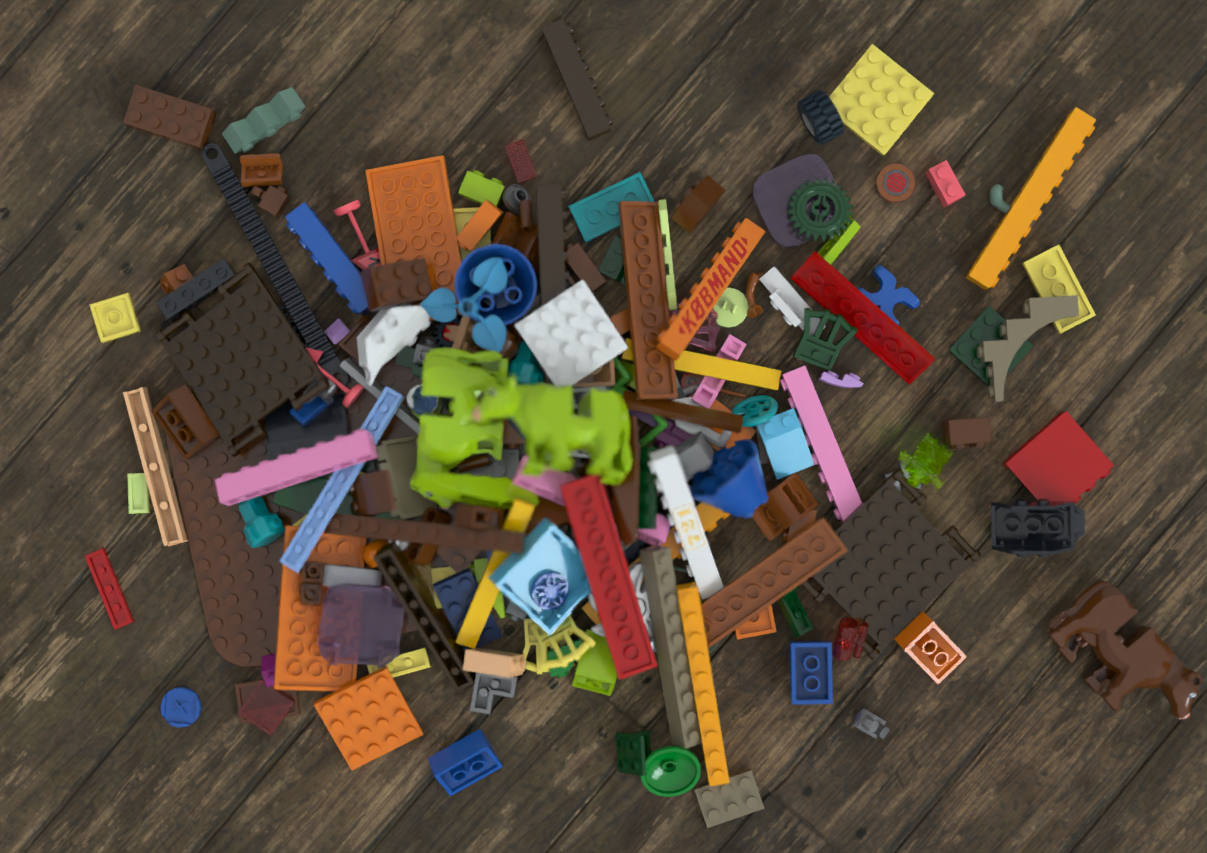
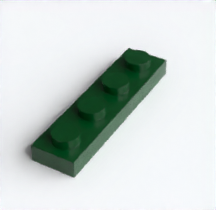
[638,447,657,530]

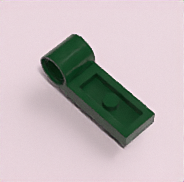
[778,585,814,638]

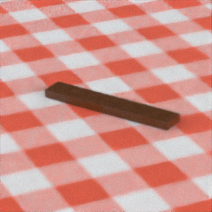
[622,390,743,433]

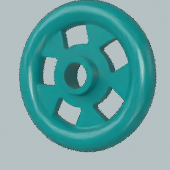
[732,395,778,427]

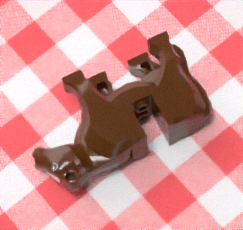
[1046,581,1203,720]

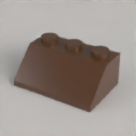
[151,385,220,460]

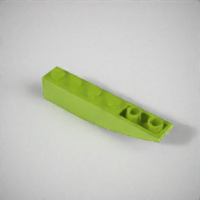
[413,471,539,510]

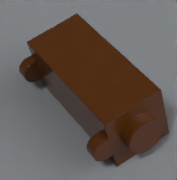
[564,243,606,293]

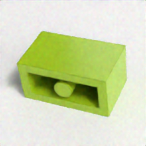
[458,170,505,207]

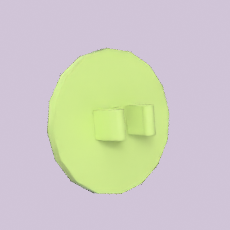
[710,288,749,328]

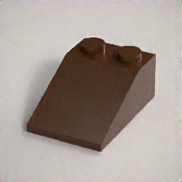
[348,469,397,516]

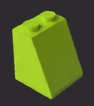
[572,629,617,696]

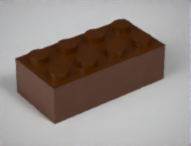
[123,85,217,150]

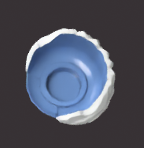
[407,384,439,415]

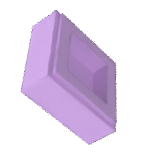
[324,319,350,345]

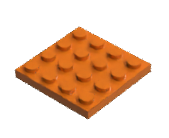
[314,666,424,771]

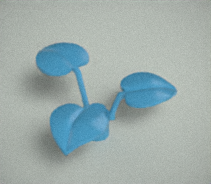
[420,257,508,352]

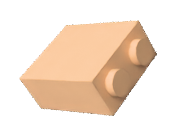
[463,648,526,677]

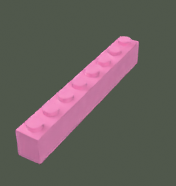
[780,366,862,523]
[215,429,378,506]
[511,456,671,546]

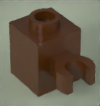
[251,185,291,218]

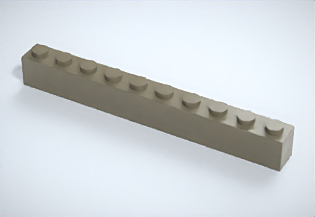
[640,545,702,749]

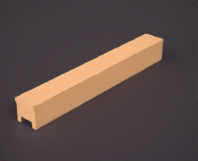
[123,387,188,546]

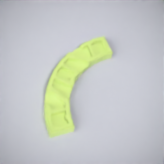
[658,199,677,310]

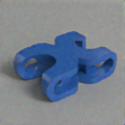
[857,265,920,325]

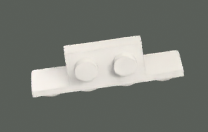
[759,267,826,335]

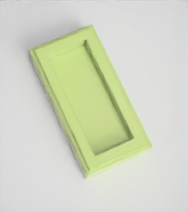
[127,473,151,514]

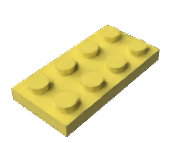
[1022,245,1096,334]

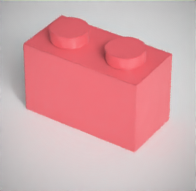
[925,160,966,208]

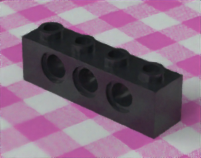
[156,259,237,321]

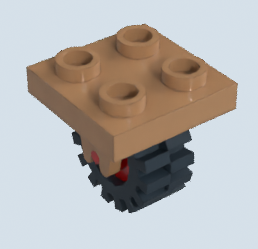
[434,315,480,354]

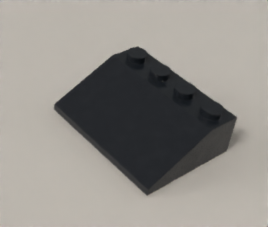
[265,393,350,461]

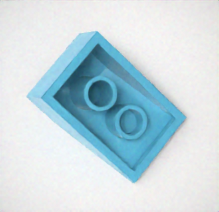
[755,408,814,480]

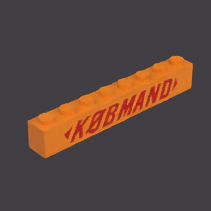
[656,218,765,361]

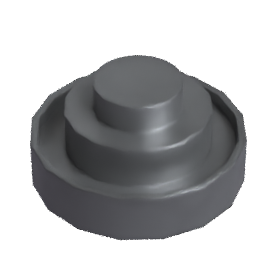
[502,184,530,214]

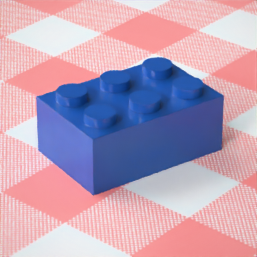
[789,641,833,704]

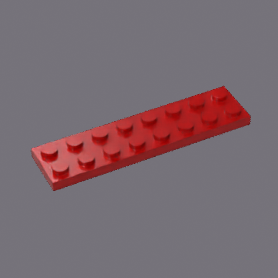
[791,251,935,385]

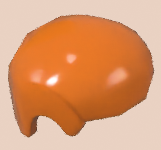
[363,539,389,569]

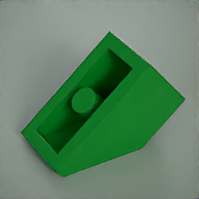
[548,638,582,679]

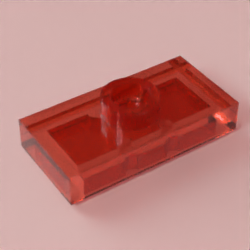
[504,139,537,184]

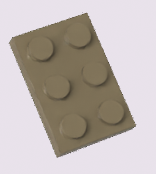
[694,769,765,828]

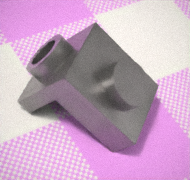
[413,336,440,365]
[505,600,527,623]

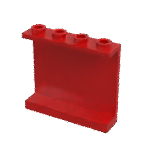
[1002,411,1114,504]

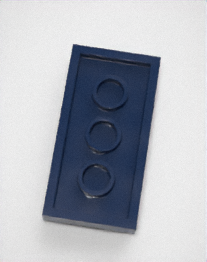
[433,568,503,651]

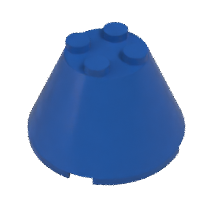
[455,244,537,325]
[688,439,769,519]

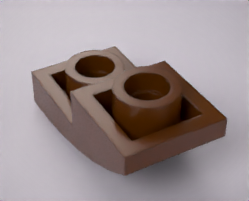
[299,561,323,606]

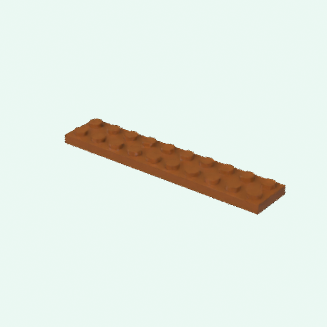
[618,201,678,400]
[700,517,848,649]

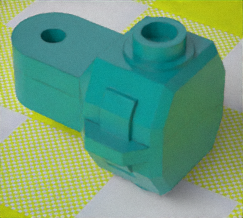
[507,340,544,385]
[238,496,284,548]

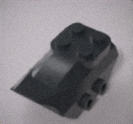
[991,499,1085,557]

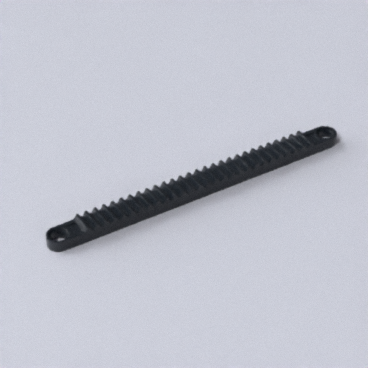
[202,143,349,389]

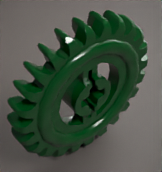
[787,178,853,243]

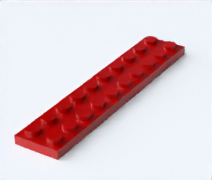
[559,474,657,680]

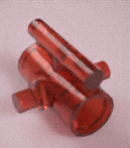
[832,617,869,661]

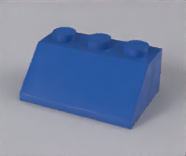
[427,729,503,796]

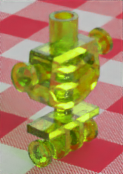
[898,432,953,491]

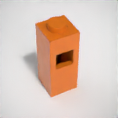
[456,200,504,251]

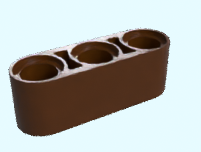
[405,507,450,566]

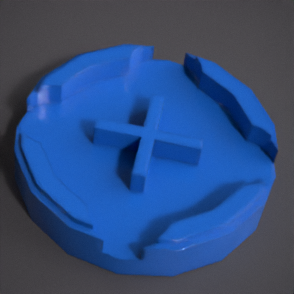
[160,687,202,728]

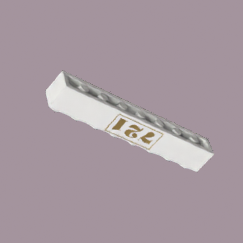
[648,445,723,600]

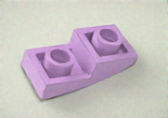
[818,371,863,388]

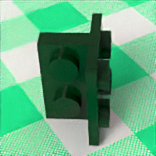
[616,730,651,776]

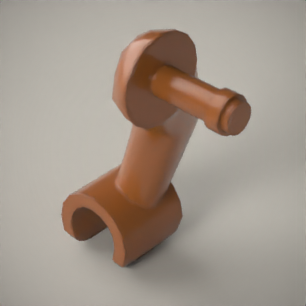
[746,272,764,318]

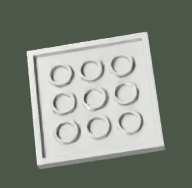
[515,280,628,387]

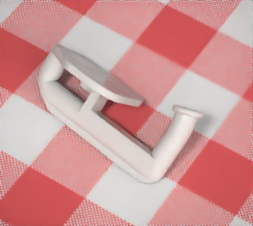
[670,397,732,447]

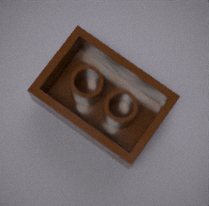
[360,258,432,312]

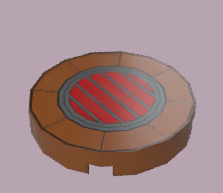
[875,163,916,203]

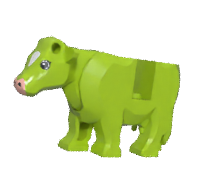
[409,348,509,509]
[472,376,632,484]

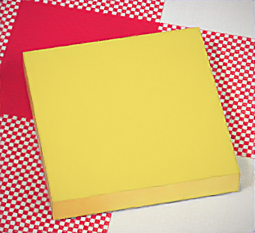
[90,293,141,343]

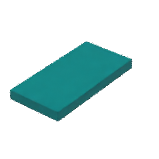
[568,172,655,243]

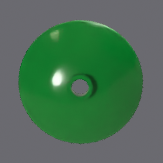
[641,746,701,797]

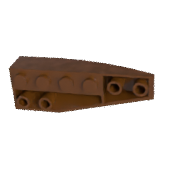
[603,416,641,546]

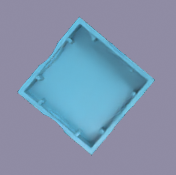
[488,518,591,635]

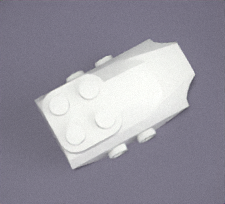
[357,305,430,386]

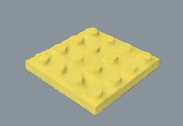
[829,44,934,157]

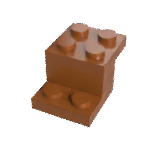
[751,472,818,541]

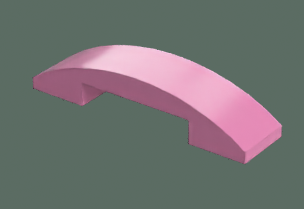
[691,334,747,409]

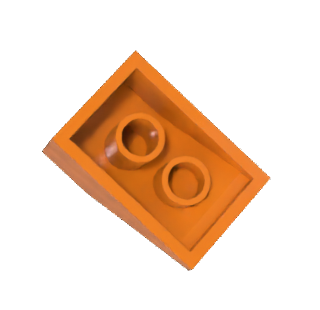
[894,611,967,684]

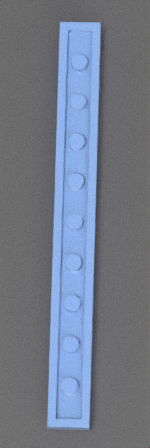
[279,386,405,573]

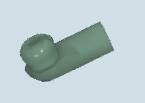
[990,184,1011,214]

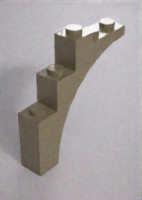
[977,295,1079,402]

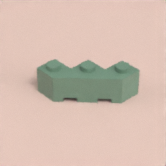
[222,87,305,154]

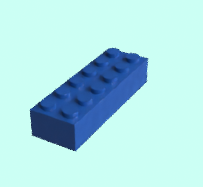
[285,202,370,316]

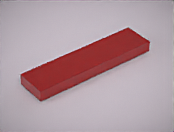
[84,548,135,630]

